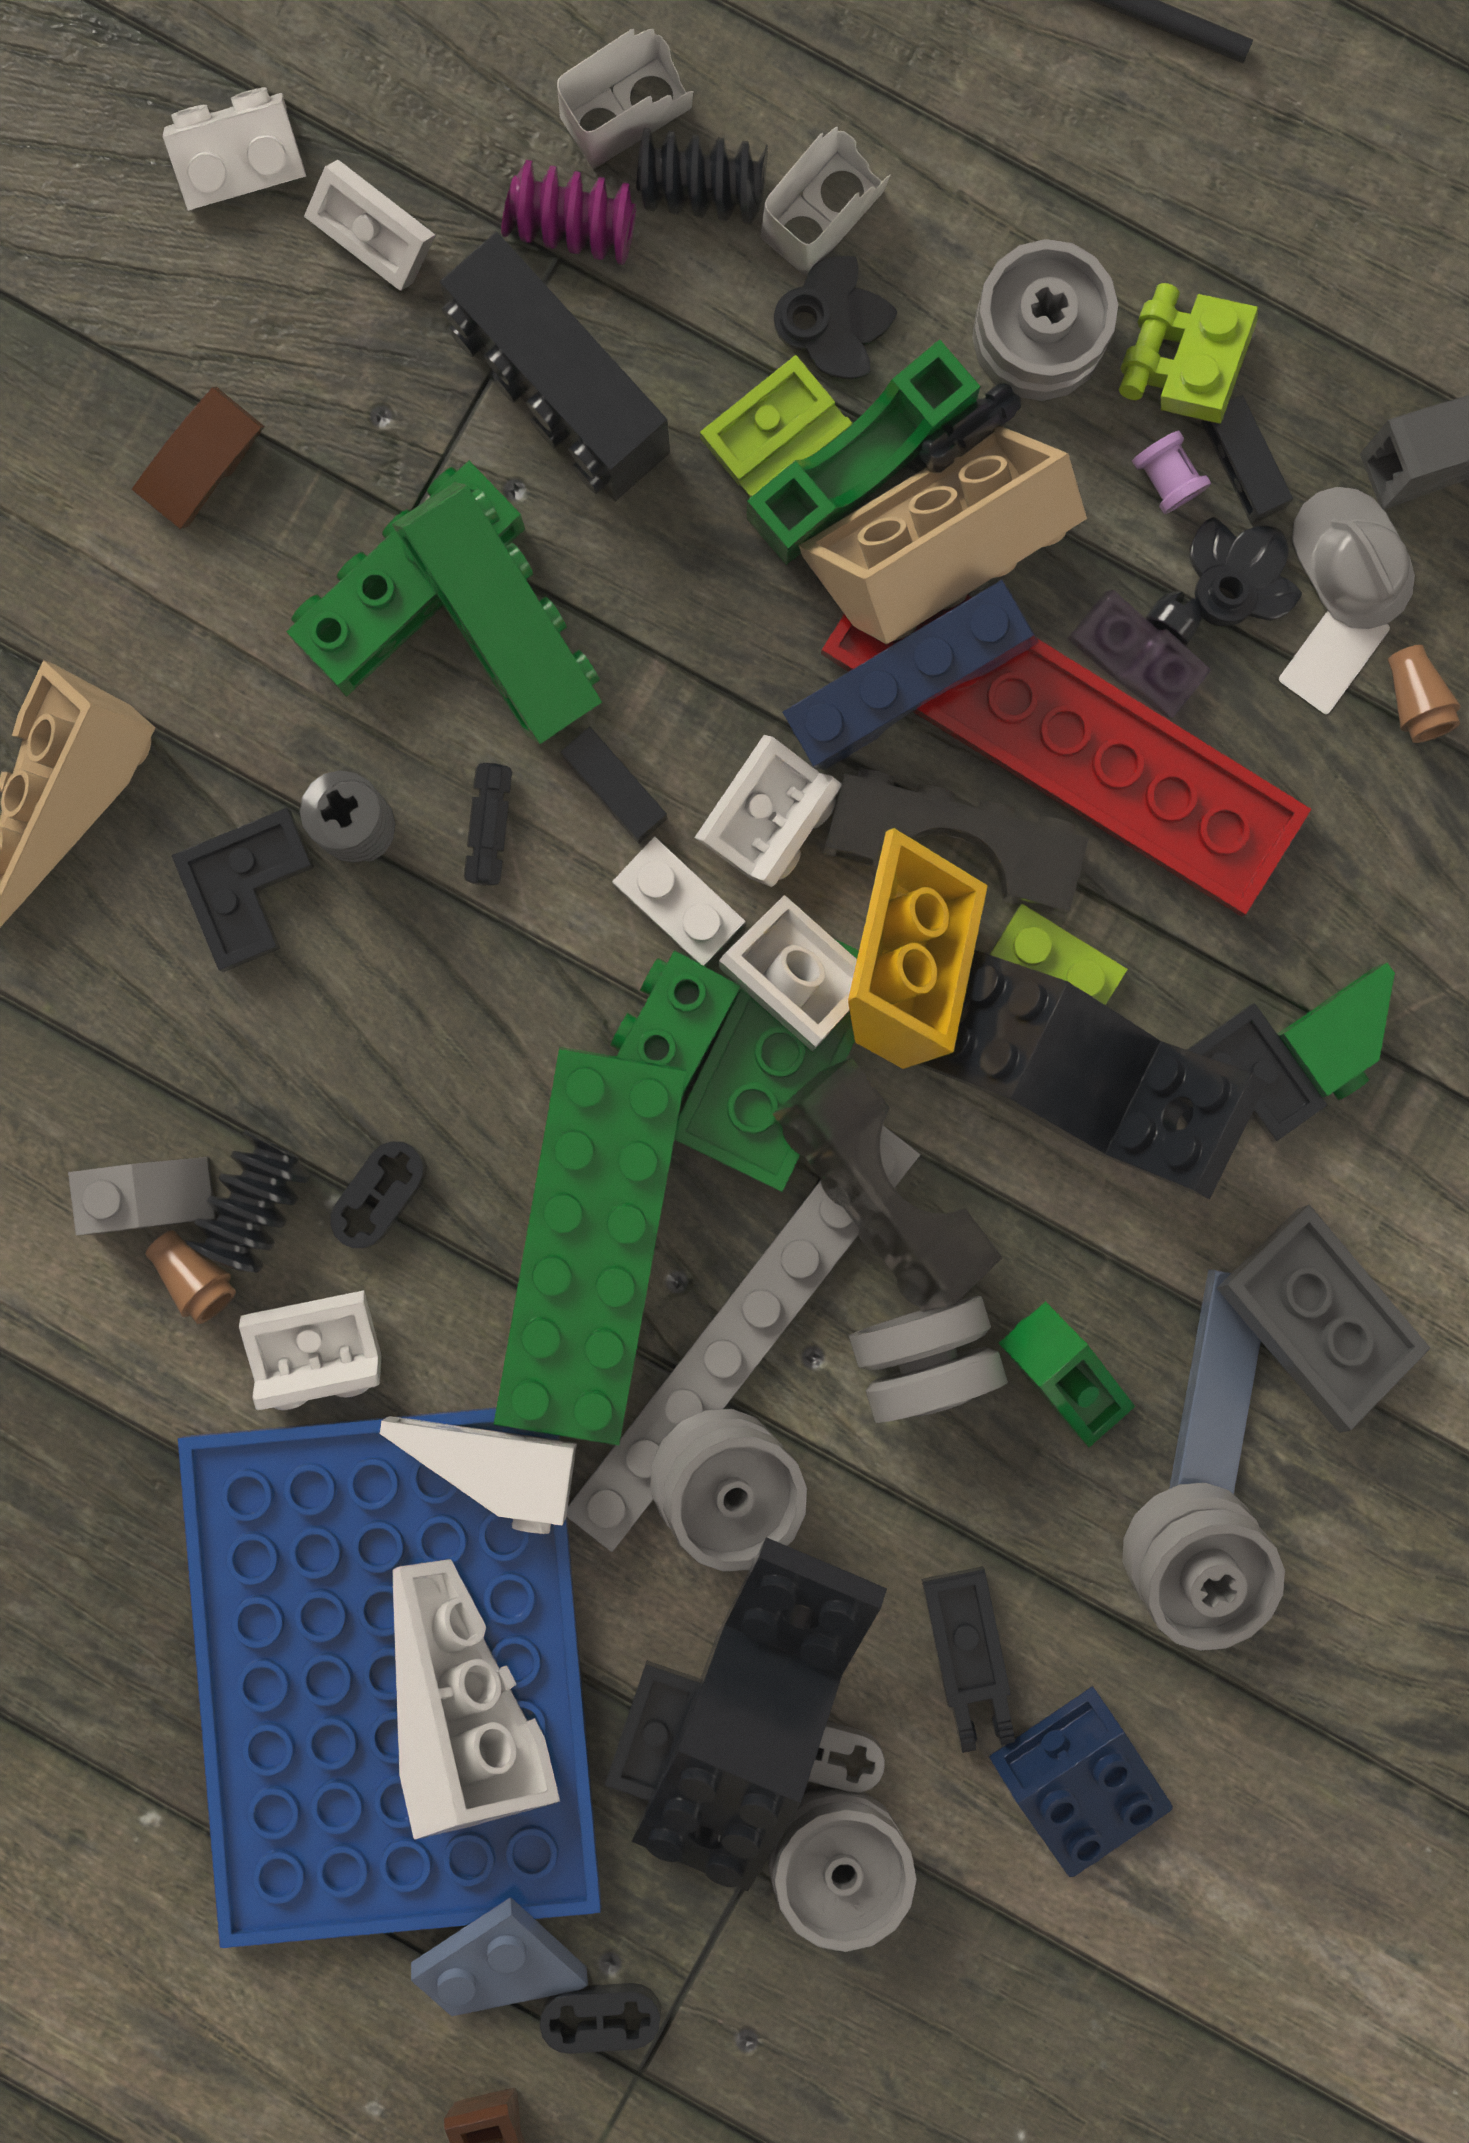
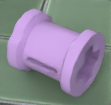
[1132,430,1212,514]

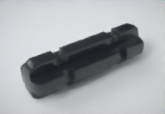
[918,383,1022,473]
[464,763,512,886]

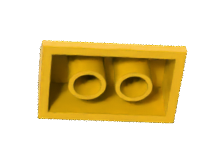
[848,828,988,1069]

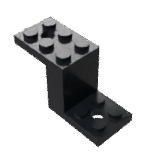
[917,950,1267,1199]
[631,1537,887,1891]

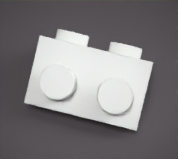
[163,87,306,211]
[694,735,842,887]
[239,1290,382,1410]

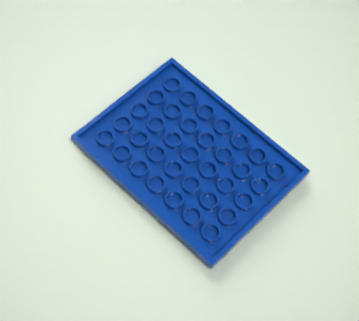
[178,1407,602,1948]

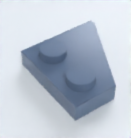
[411,1897,588,2016]

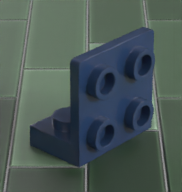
[989,1686,1173,1877]

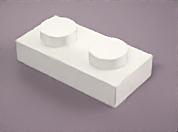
[304,160,435,291]
[612,837,746,966]

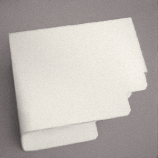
[557,29,693,169]
[761,126,890,277]

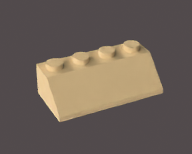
[799,426,1087,644]

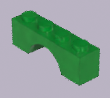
[747,339,981,566]

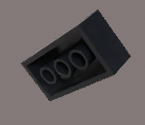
[439,231,670,502]

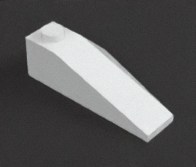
[392,1559,560,1840]

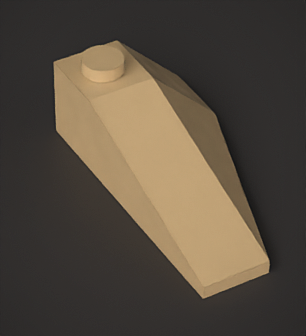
[0,660,156,928]

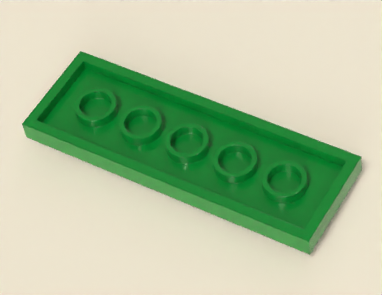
[494,1047,686,1445]

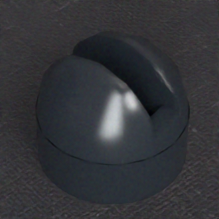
[1146,591,1202,646]

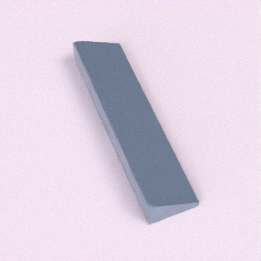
[1169,1269,1261,1494]

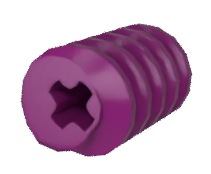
[501,159,637,265]

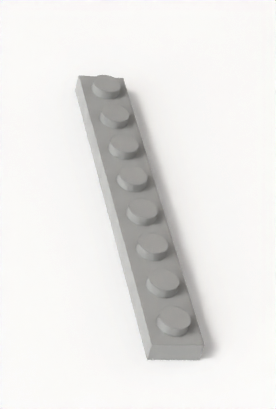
[566,1116,921,1552]

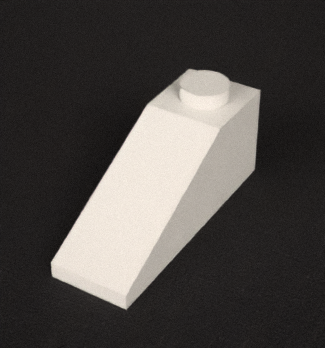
[380,1416,577,1534]

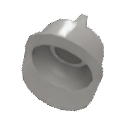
[1292,487,1415,629]

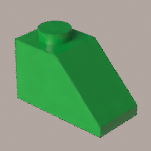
[1277,962,1395,1101]
[999,1301,1136,1448]

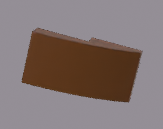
[132,387,265,529]

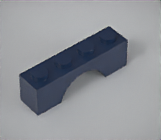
[782,580,1039,770]

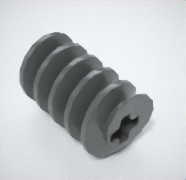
[300,770,396,863]

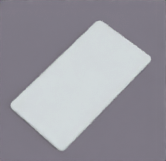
[1279,611,1390,714]

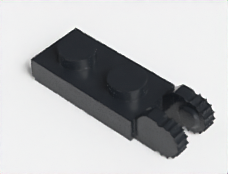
[921,1566,1015,1753]

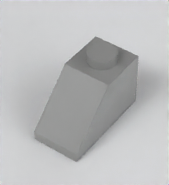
[68,1157,217,1236]

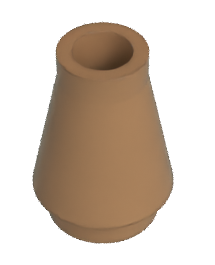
[1388,645,1461,743]
[145,1230,236,1324]

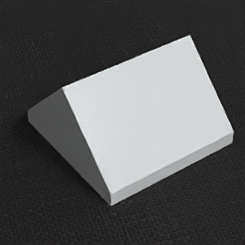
[719,895,857,1052]

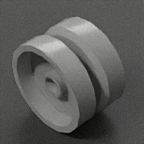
[972,239,1119,401]
[848,1296,1008,1423]
[650,1409,807,1571]
[1122,1483,1285,1651]
[767,1787,917,1952]

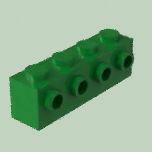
[286,460,525,697]
[392,482,602,744]
[610,950,741,1100]

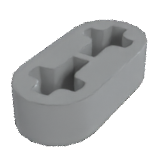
[808,1721,885,1793]

